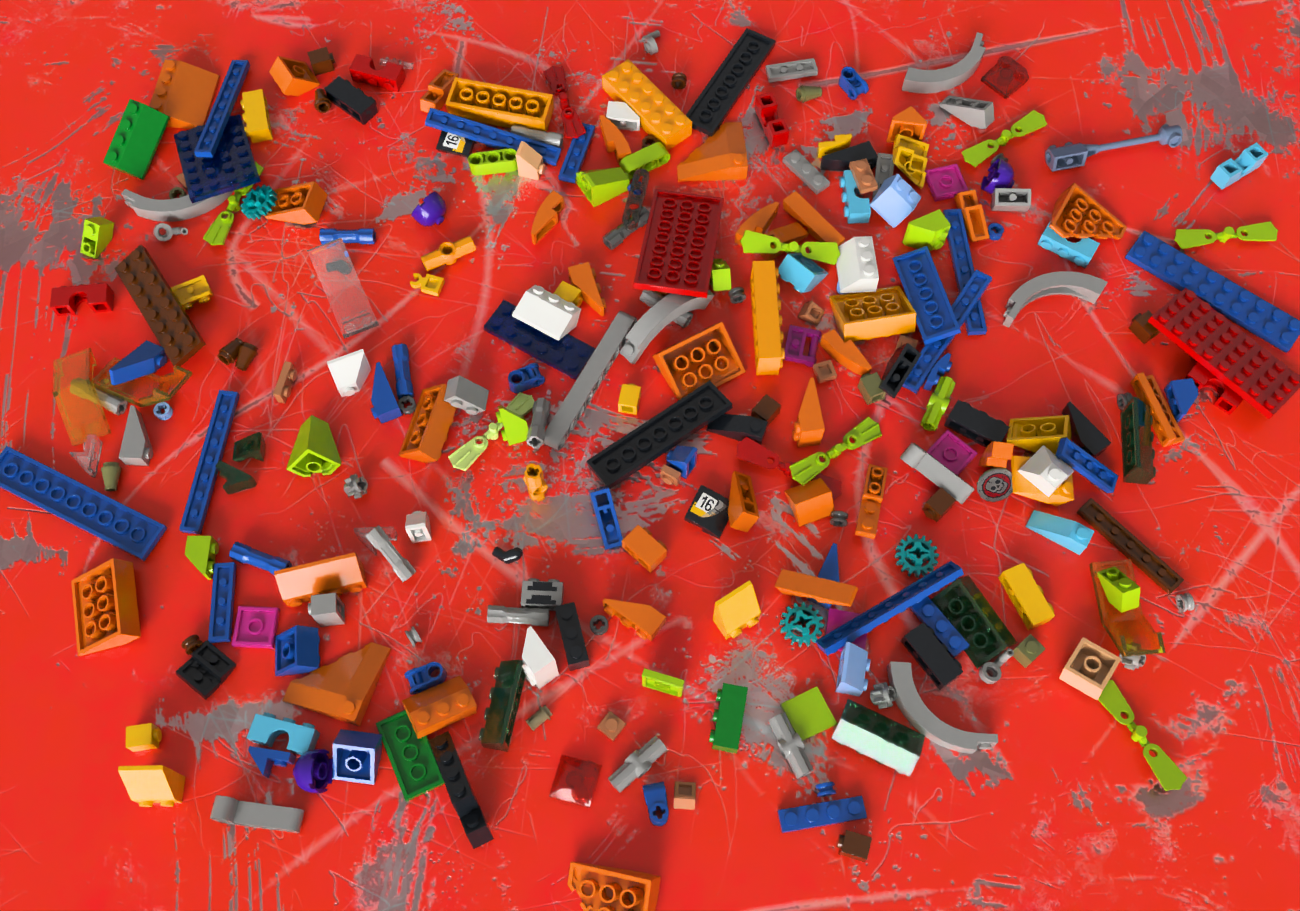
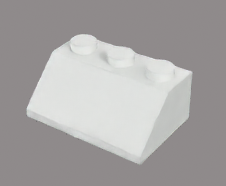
[836,236,879,293]
[512,285,581,341]
[522,626,559,689]

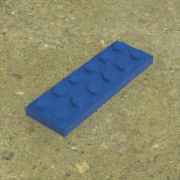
[893,246,961,345]

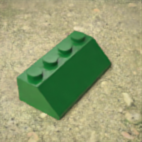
[103,99,170,180]

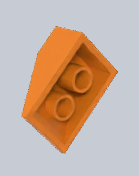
[264,181,328,225]
[792,377,825,448]

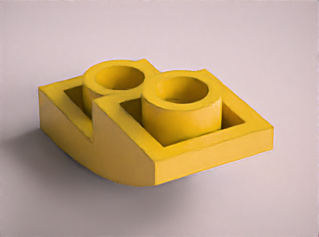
[817,134,852,158]

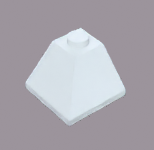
[327,349,372,397]
[1018,445,1074,498]

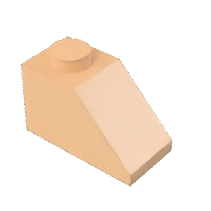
[516,141,545,181]

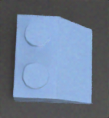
[870,174,921,228]
[835,642,871,697]

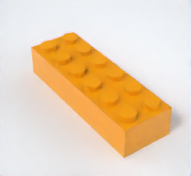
[602,59,692,151]
[445,77,554,132]
[750,260,785,375]

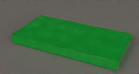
[376,710,445,802]

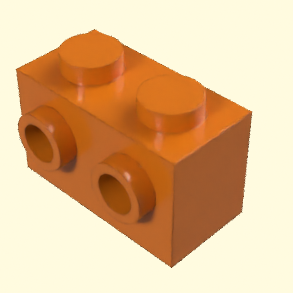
[622,525,667,573]

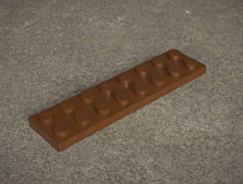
[115,245,206,368]

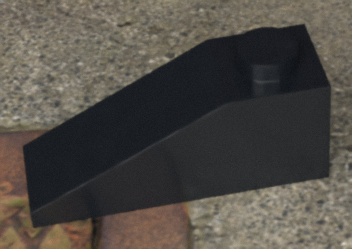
[820,141,878,171]
[879,343,921,398]
[1062,402,1111,458]
[706,414,768,445]

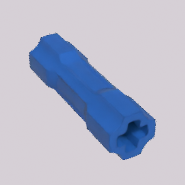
[319,228,376,244]
[391,344,414,400]
[229,542,292,574]

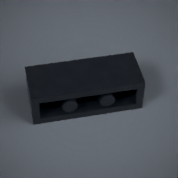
[324,76,378,125]
[944,400,1010,448]
[555,602,590,671]
[901,622,963,690]

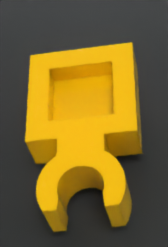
[410,273,445,297]

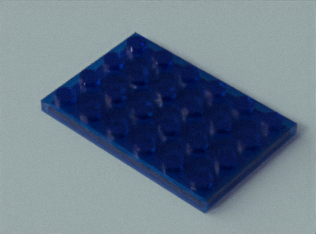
[174,114,261,203]

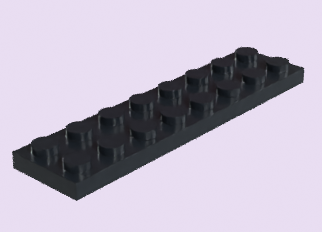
[686,28,776,136]
[586,380,733,489]

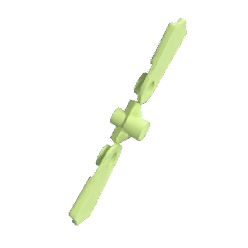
[448,392,535,471]

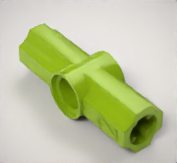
[920,376,956,431]

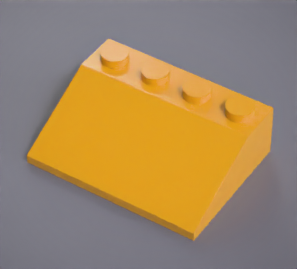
[829,286,916,342]

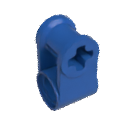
[838,67,869,100]
[508,363,546,394]
[404,662,447,695]
[643,781,669,826]

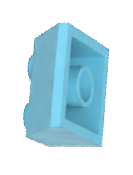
[778,252,828,293]

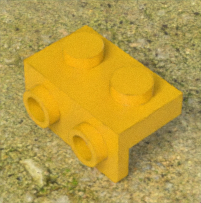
[171,275,214,310]

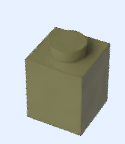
[857,372,886,405]
[1013,634,1046,668]

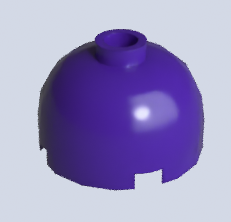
[981,158,1015,194]
[411,191,446,226]
[293,749,333,793]

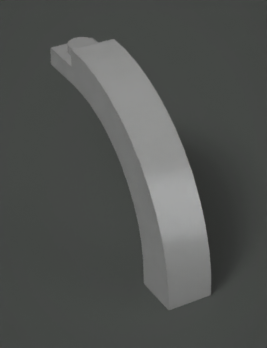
[902,32,986,94]
[121,173,234,222]
[1003,271,1108,328]
[619,290,714,364]
[887,661,998,754]

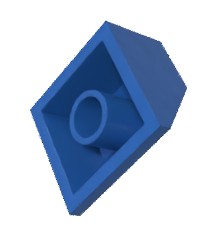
[275,625,320,676]
[333,729,382,785]

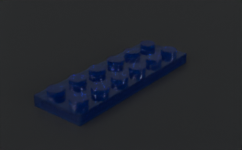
[484,300,596,380]

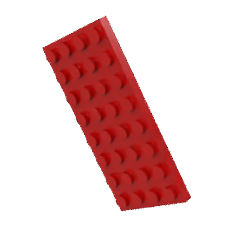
[633,189,724,298]
[1148,288,1300,419]

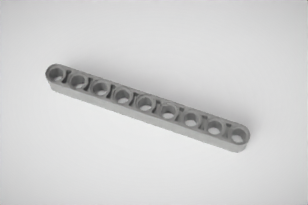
[544,311,637,451]

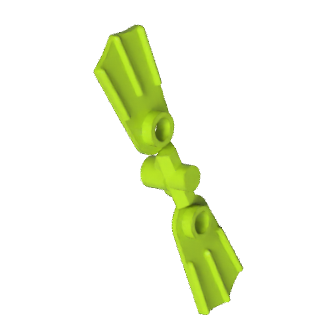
[962,110,1047,167]
[203,161,264,246]
[1174,221,1278,249]
[740,230,840,265]
[789,416,882,486]
[1098,680,1187,791]

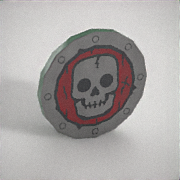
[977,467,1013,502]

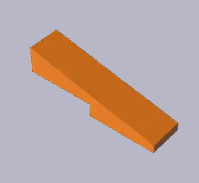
[783,191,845,246]
[775,569,858,607]

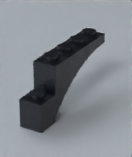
[429,731,494,849]

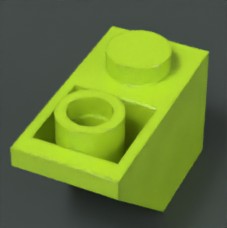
[80,216,114,259]
[710,259,731,291]
[495,405,529,446]
[184,536,219,580]
[1097,566,1140,613]

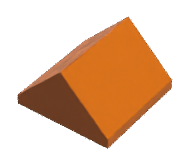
[886,106,927,143]
[784,478,835,527]

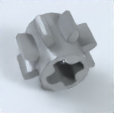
[343,474,368,499]
[1119,643,1146,670]
[870,682,896,709]

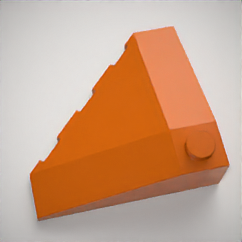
[677,122,748,182]
[1049,183,1127,239]
[282,642,391,727]
[568,861,661,911]

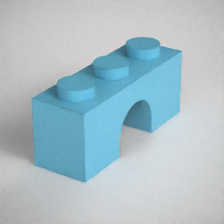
[1210,142,1269,190]
[839,170,871,224]
[1037,222,1100,268]
[247,712,320,755]

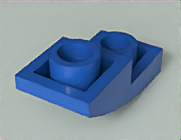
[923,353,952,391]

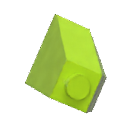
[576,167,631,208]
[286,415,341,477]

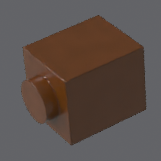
[307,47,335,76]
[1129,310,1160,344]
[751,394,781,427]
[922,487,956,522]
[836,830,872,862]

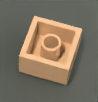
[1059,637,1122,700]

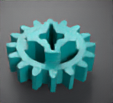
[240,185,277,220]
[894,534,939,578]
[779,602,824,647]

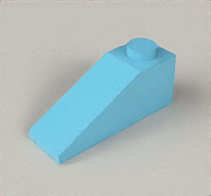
[1025,510,1094,555]

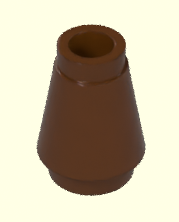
[314,89,331,113]
[217,338,244,365]
[235,342,258,371]

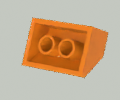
[402,675,477,739]

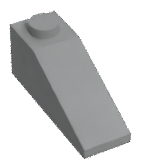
[940,96,995,129]
[118,405,153,466]

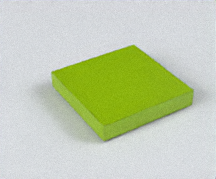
[642,668,685,697]
[780,686,837,742]

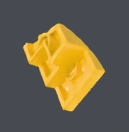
[893,134,929,189]

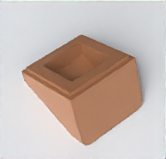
[798,300,825,326]
[673,781,696,810]

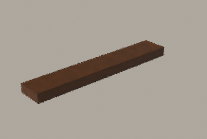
[1076,498,1184,595]

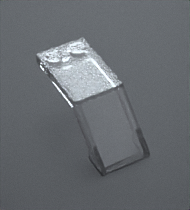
[307,238,379,339]

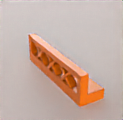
[1130,372,1185,447]

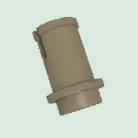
[525,705,553,731]

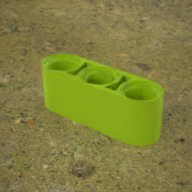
[619,142,671,179]
[468,148,518,176]

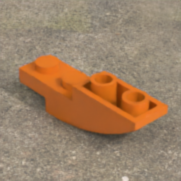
[855,464,888,539]

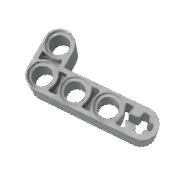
[900,442,975,505]
[210,795,305,833]

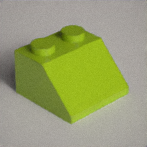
[902,209,951,251]

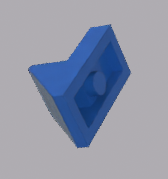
[248,746,296,778]

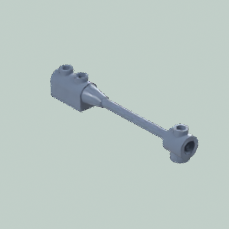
[1045,124,1183,172]

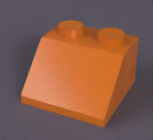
[269,56,320,97]

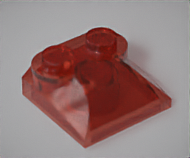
[981,56,1029,99]
[549,755,602,809]

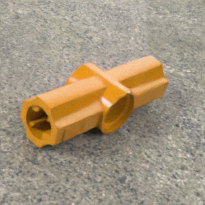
[420,236,476,272]
[523,463,548,502]

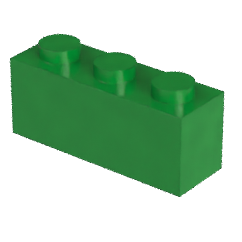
[709,683,748,754]

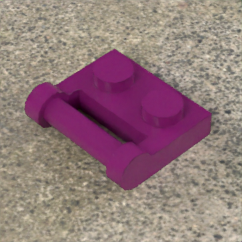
[783,325,822,367]

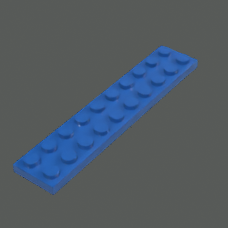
[1125,231,1300,353]
[0,446,167,561]

